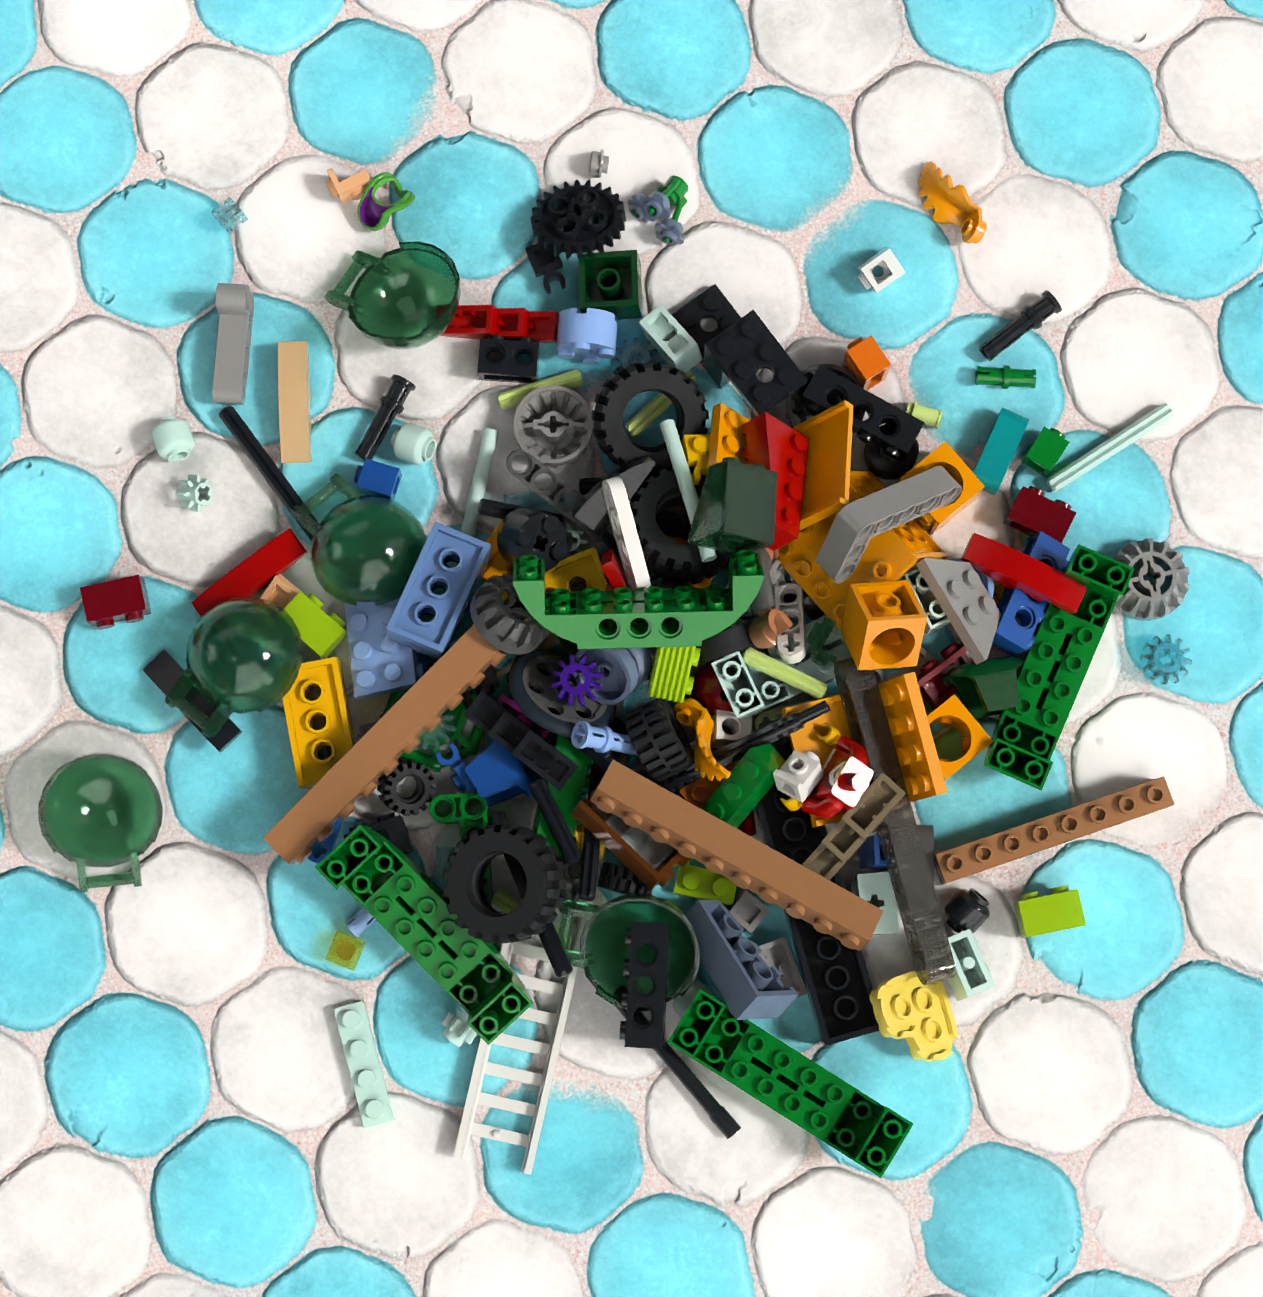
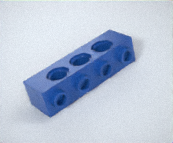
[992,531,1070,656]

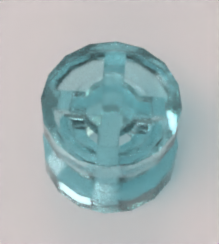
[211,197,248,234]

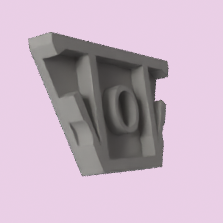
[915,558,1001,665]

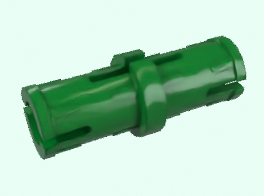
[975,365,1036,389]

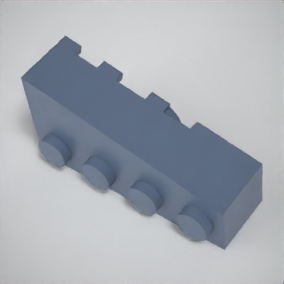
[678,900,799,1020]

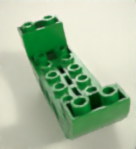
[984,544,1135,790]
[513,550,764,649]
[315,824,534,1045]
[667,989,913,1178]

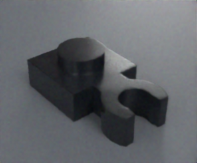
[525,243,566,294]

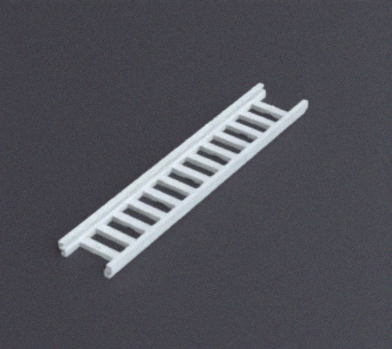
[453,738,626,1175]

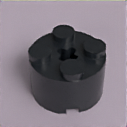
[497,507,568,572]

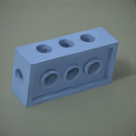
[386,522,491,660]

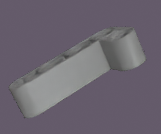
[212,283,254,405]

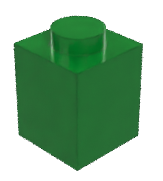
[1022,426,1070,477]

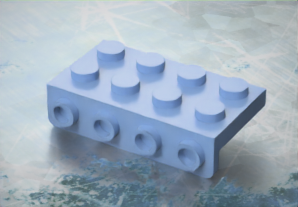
[342,570,428,700]

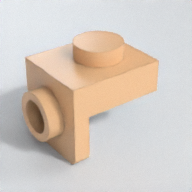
[325,168,371,204]
[250,574,301,625]

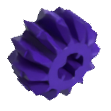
[551,654,603,707]

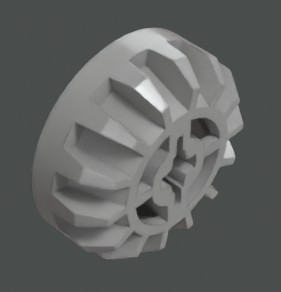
[513,385,593,468]
[1113,538,1190,621]

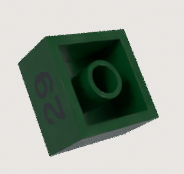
[579,250,642,320]

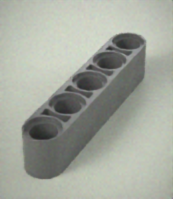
[506,449,612,541]

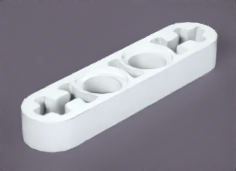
[602,476,651,590]
[774,564,807,664]

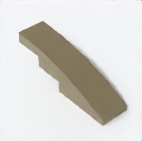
[802,772,906,880]

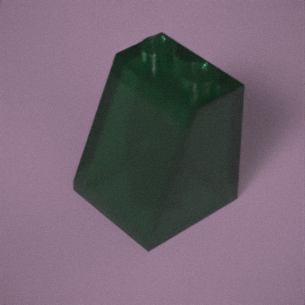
[687,457,778,554]

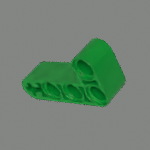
[429,793,493,905]

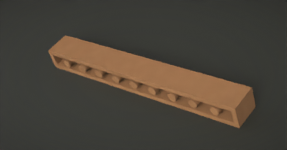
[263,624,507,865]
[590,760,883,951]

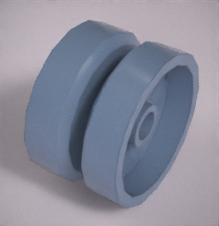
[575,648,652,705]

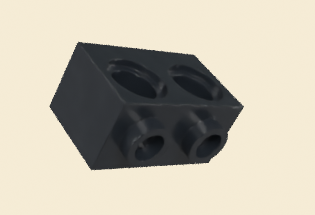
[477,335,540,384]

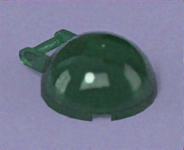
[325,241,461,349]
[290,473,427,606]
[165,596,303,738]
[38,752,163,893]
[558,893,700,1012]

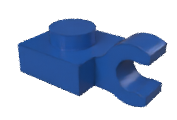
[434,743,476,793]

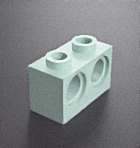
[639,304,703,373]

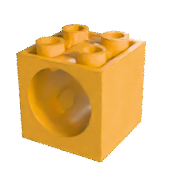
[898,441,985,535]
[841,580,927,670]
[927,694,994,781]

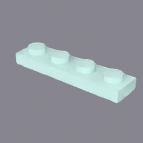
[334,1001,395,1128]

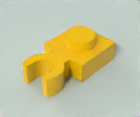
[681,434,710,485]

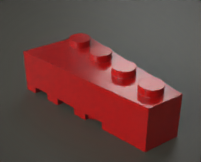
[741,412,809,551]

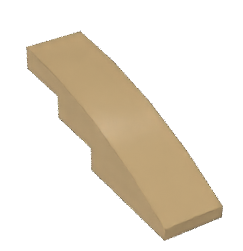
[278,340,312,463]

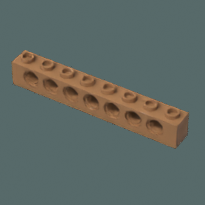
[934,776,1175,885]

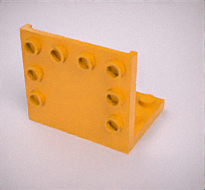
[704,400,853,534]
[777,471,948,631]
[781,672,947,828]

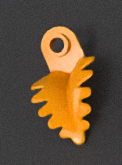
[918,161,987,244]
[674,698,731,781]

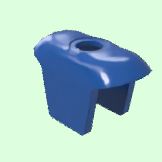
[465,738,536,806]

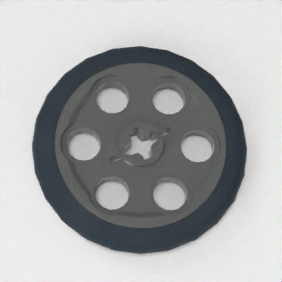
[509,649,616,738]

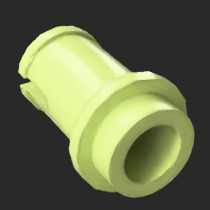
[905,401,943,429]

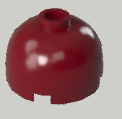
[690,656,734,716]

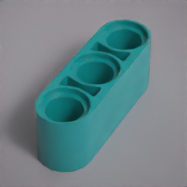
[973,407,1029,496]

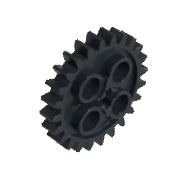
[530,180,626,260]

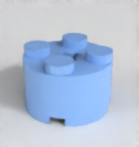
[557,308,617,365]

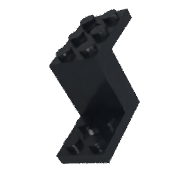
[672,284,808,416]

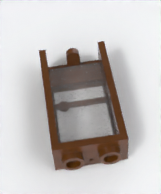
[570,785,692,892]

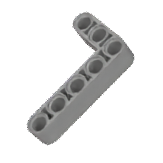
[816,465,962,584]

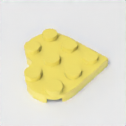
[870,963,958,1062]

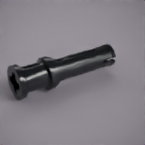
[979,290,1062,362]
[355,374,416,460]

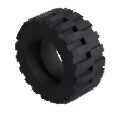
[591,362,709,477]
[630,466,742,585]
[442,825,566,943]

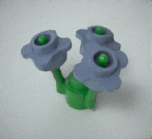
[627,175,689,245]

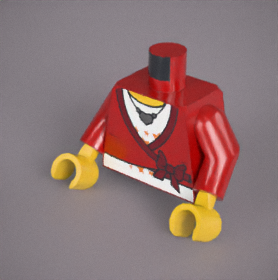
[780,723,874,819]

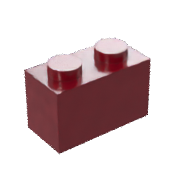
[1003,486,1077,543]
[80,574,151,630]

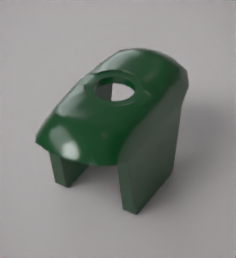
[942,656,1024,719]

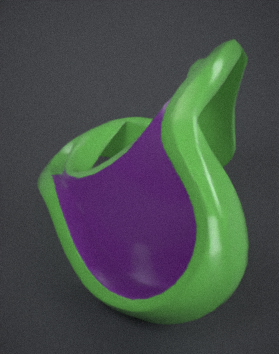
[357,172,415,231]

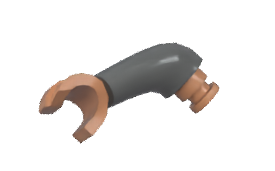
[744,544,793,649]

